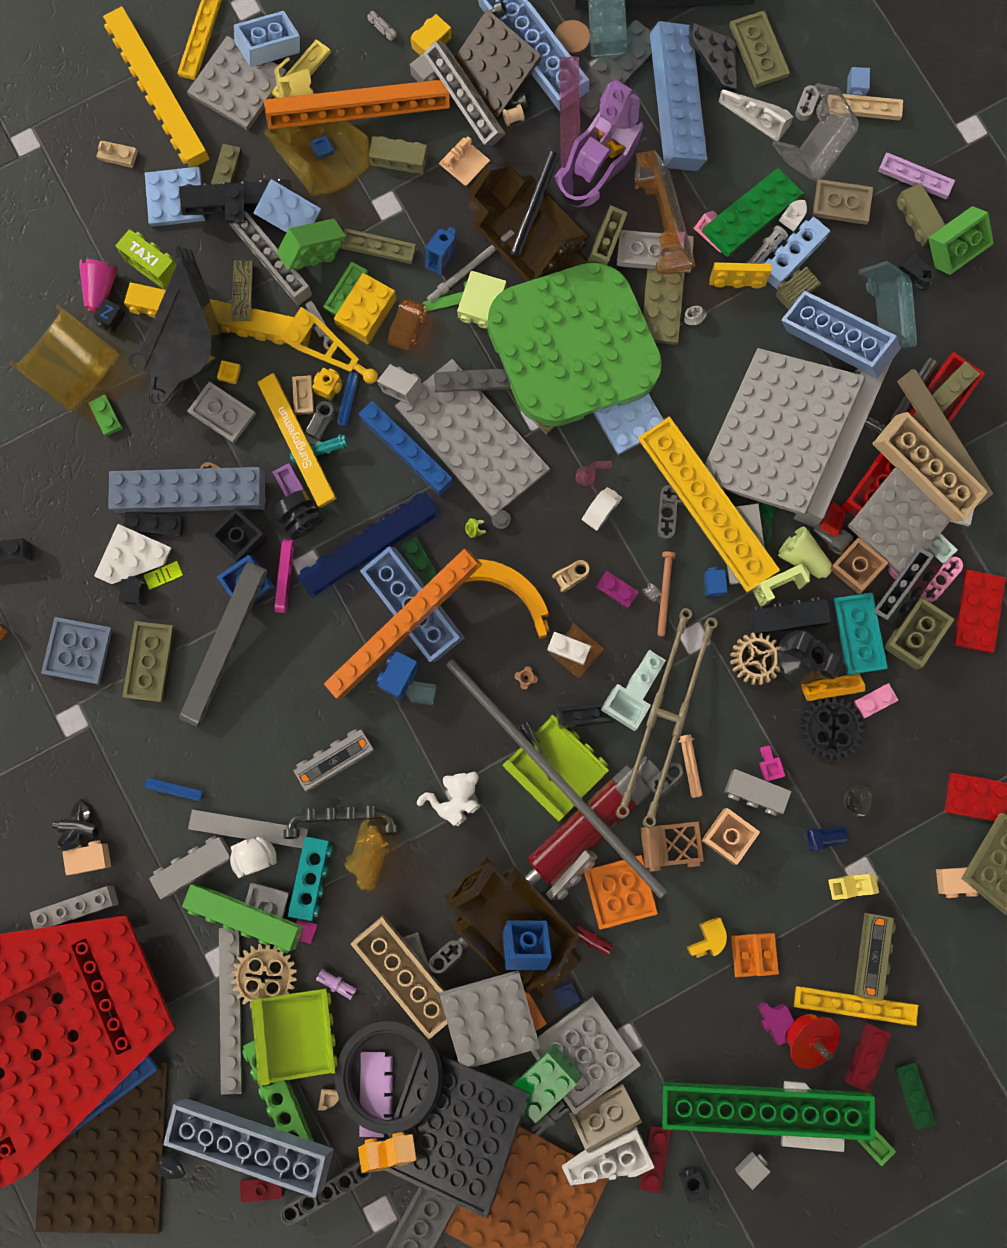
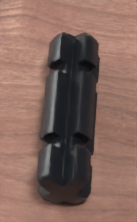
[864,415,887,434]

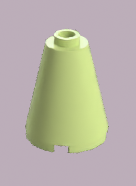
[778,527,832,578]

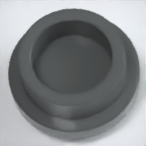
[492,510,511,529]

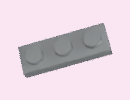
[546,850,598,900]

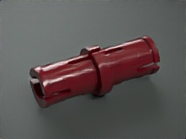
[576,925,614,956]

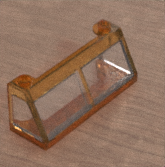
[633,150,695,274]

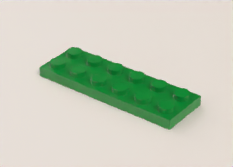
[701,168,804,257]

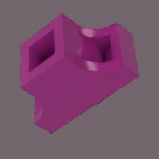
[757,1001,794,1045]

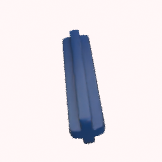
[337,372,359,426]
[145,778,203,801]

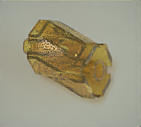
[344,818,392,892]

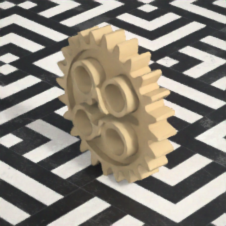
[231,943,297,1008]

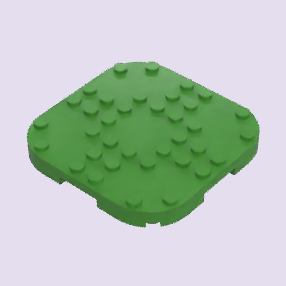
[487,263,661,426]

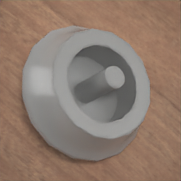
[684,306,707,325]

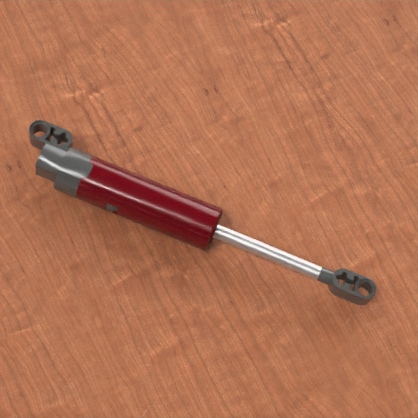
[429,756,683,974]

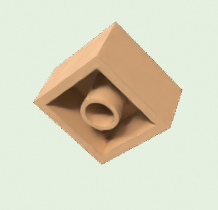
[701,808,760,865]

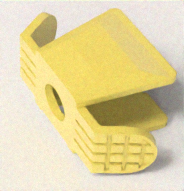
[274,57,314,98]

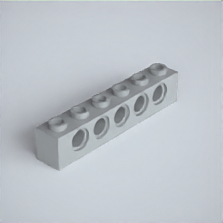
[423,41,506,146]
[230,211,312,306]

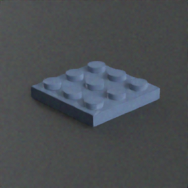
[41,617,113,685]

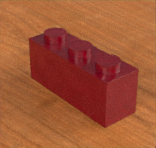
[844,1023,891,1093]

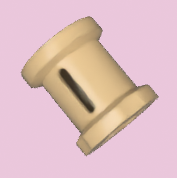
[502,104,525,127]

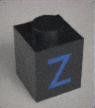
[93,298,126,332]

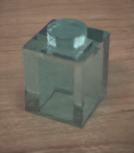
[407,681,437,706]

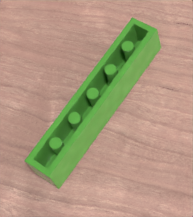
[182,884,304,953]

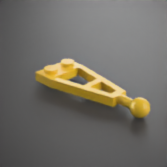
[281,307,378,384]

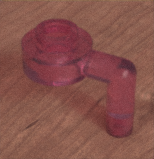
[576,461,612,486]

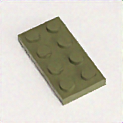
[729,11,790,88]
[643,269,684,345]
[122,621,175,703]

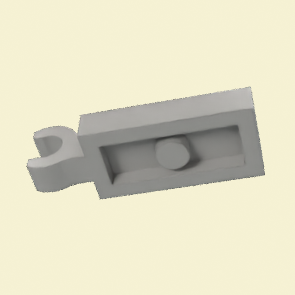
[305,301,333,351]

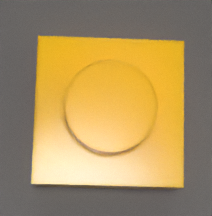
[217,361,241,384]

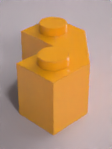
[358,1132,416,1173]

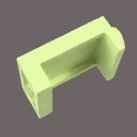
[457,271,507,329]
[753,564,810,607]

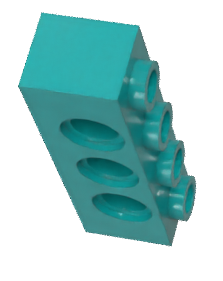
[288,837,333,921]

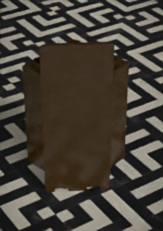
[467,161,590,282]
[444,856,582,998]

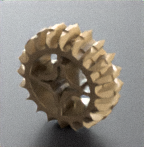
[730,633,781,685]

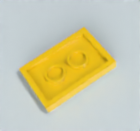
[709,263,772,288]

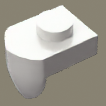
[779,200,807,232]

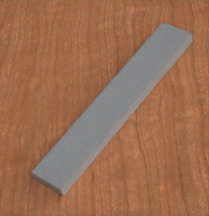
[188,810,309,848]

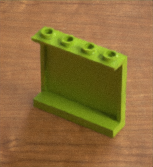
[503,715,609,822]
[251,989,338,1085]

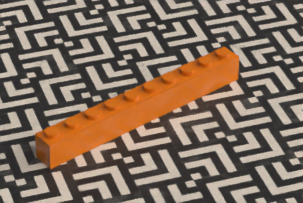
[264,80,450,129]
[324,549,483,698]

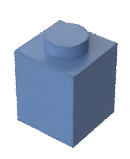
[847,67,870,96]

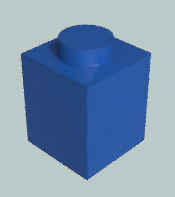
[703,567,728,597]

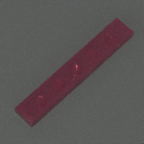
[559,57,580,175]

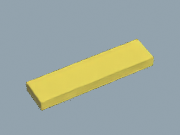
[272,40,331,98]

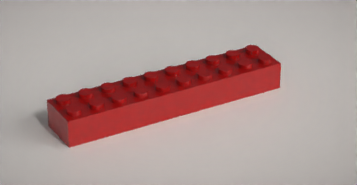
[841,352,985,517]

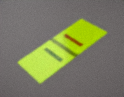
[144,561,183,590]

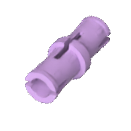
[316,969,357,1000]

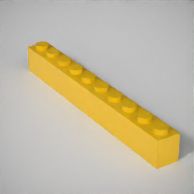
[103,6,210,168]
[124,283,313,348]

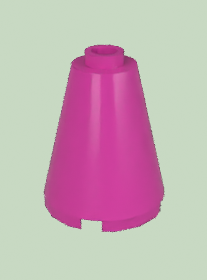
[79,259,118,313]

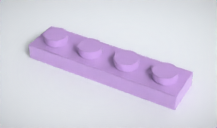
[878,152,955,199]

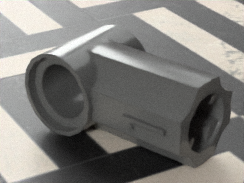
[305,401,336,441]
[812,521,854,555]

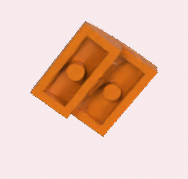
[731,933,779,977]

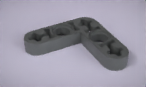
[657,485,684,541]

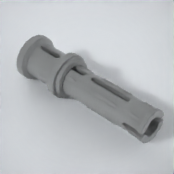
[747,226,788,264]

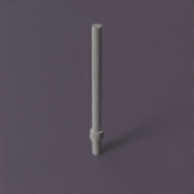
[427,230,514,303]

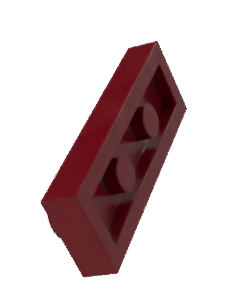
[639,1124,671,1193]

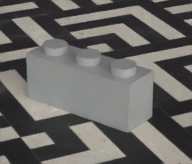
[724,769,791,816]

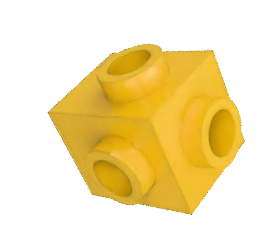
[312,368,342,401]

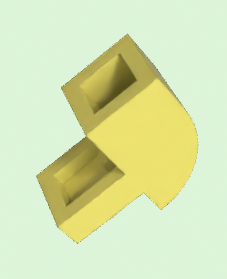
[828,873,879,900]

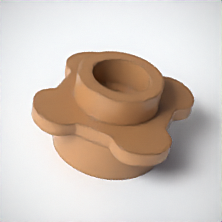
[515,666,538,689]

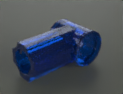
[806,826,848,851]

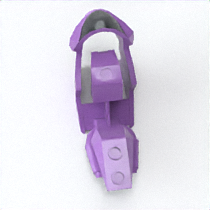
[555,79,643,207]

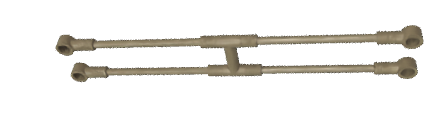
[616,608,717,829]

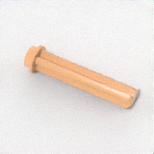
[678,734,702,798]

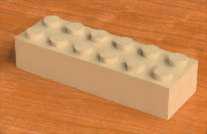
[872,412,988,522]
[351,915,448,1040]

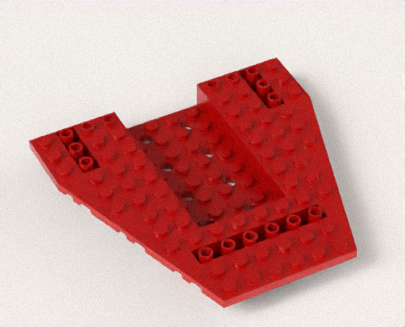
[0,916,176,1189]

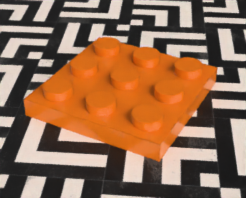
[584,855,658,930]

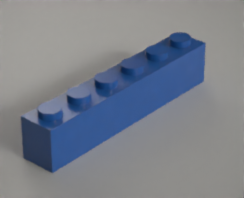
[359,401,453,497]

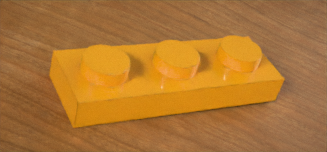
[802,673,865,701]

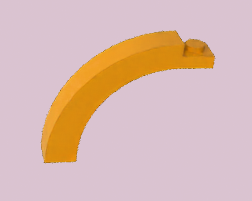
[465,559,549,639]

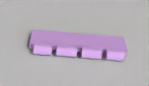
[359,1051,393,1137]

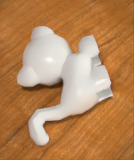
[417,772,480,826]

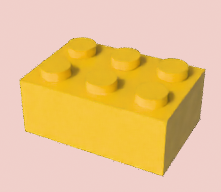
[334,273,397,345]

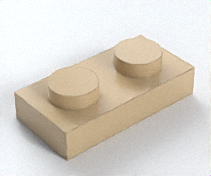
[292,375,314,415]

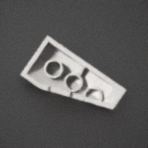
[718,90,793,142]

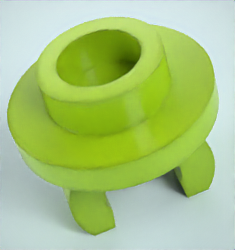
[465,518,486,538]

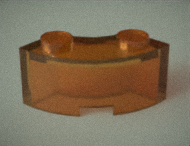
[387,298,427,351]

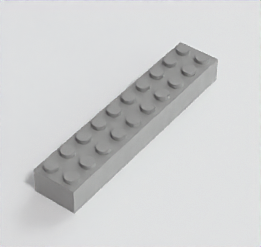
[793,360,892,528]

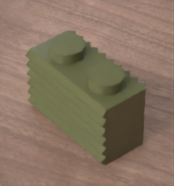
[775,267,821,310]

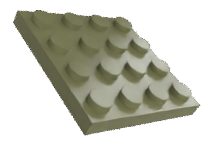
[961,813,1007,916]

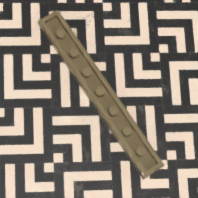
[897,369,993,505]

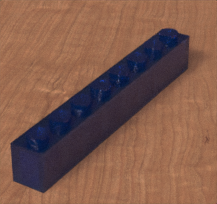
[297,492,439,598]

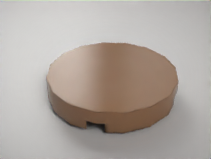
[555,20,590,56]

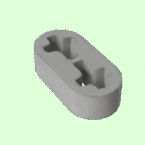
[795,85,819,121]

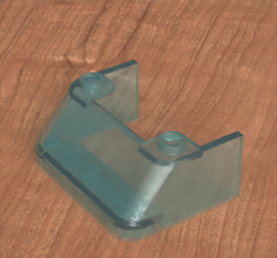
[859,261,917,348]

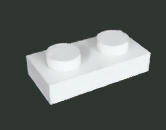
[547,632,591,665]

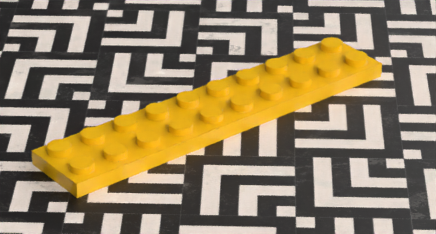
[638,416,780,593]

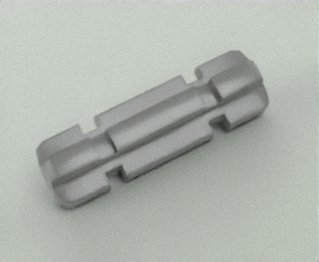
[367,11,397,41]

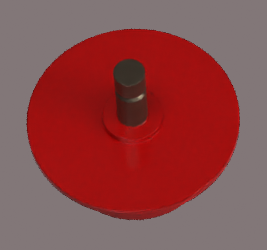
[787,1014,840,1069]

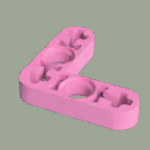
[889,557,963,603]

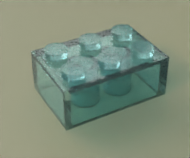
[588,0,627,57]

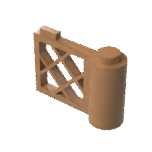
[640,822,704,872]

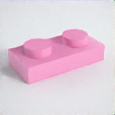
[853,683,898,719]

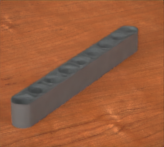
[179,562,267,728]

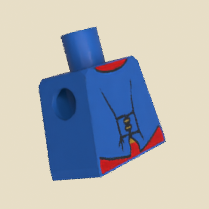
[425,227,458,275]

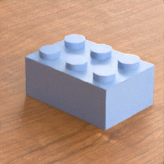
[234,11,300,67]
[254,179,321,232]

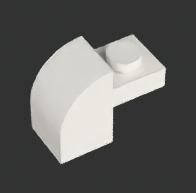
[582,487,622,530]

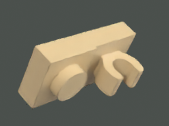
[96,141,138,168]

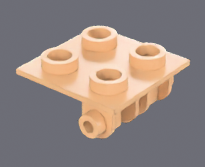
[439,137,490,186]

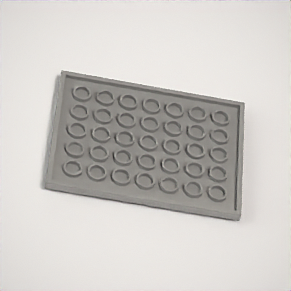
[705,348,866,516]

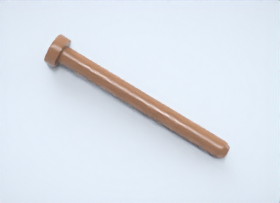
[658,552,676,637]

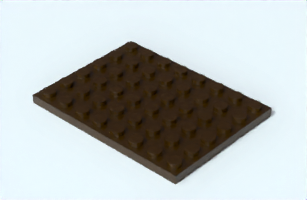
[35,1061,169,1234]

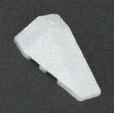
[562,1126,654,1185]

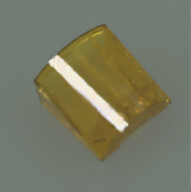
[264,120,370,196]
[10,305,120,413]

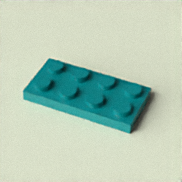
[833,593,888,675]

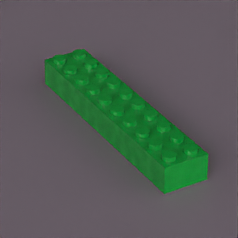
[662,1082,875,1141]

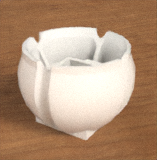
[230,834,277,878]

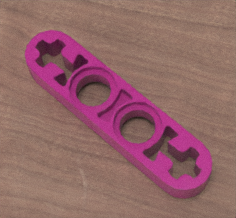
[275,539,294,613]

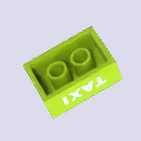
[115,229,176,290]

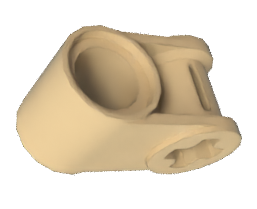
[552,560,589,593]

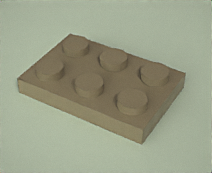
[812,179,873,225]
[569,1084,642,1153]

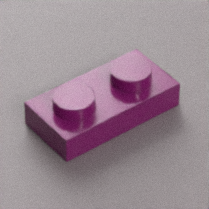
[596,571,639,609]

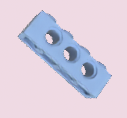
[764,217,830,290]

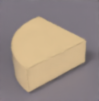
[318,1088,339,1110]

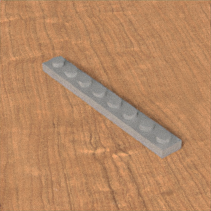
[219,928,243,1095]

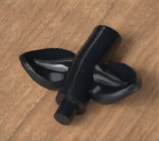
[52,799,100,850]

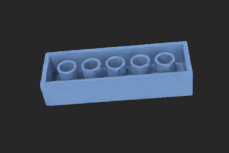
[781,290,901,378]
[360,546,465,662]

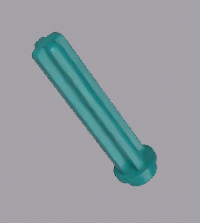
[290,434,349,463]

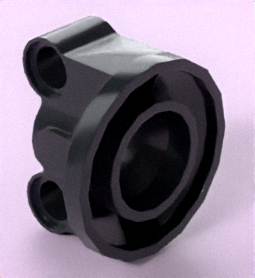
[777,630,844,684]

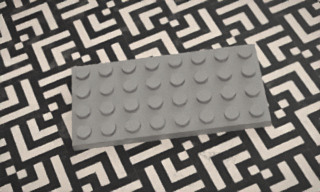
[395,359,550,518]

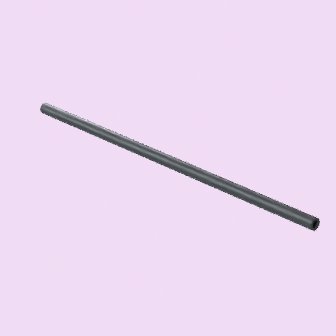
[446,659,668,899]

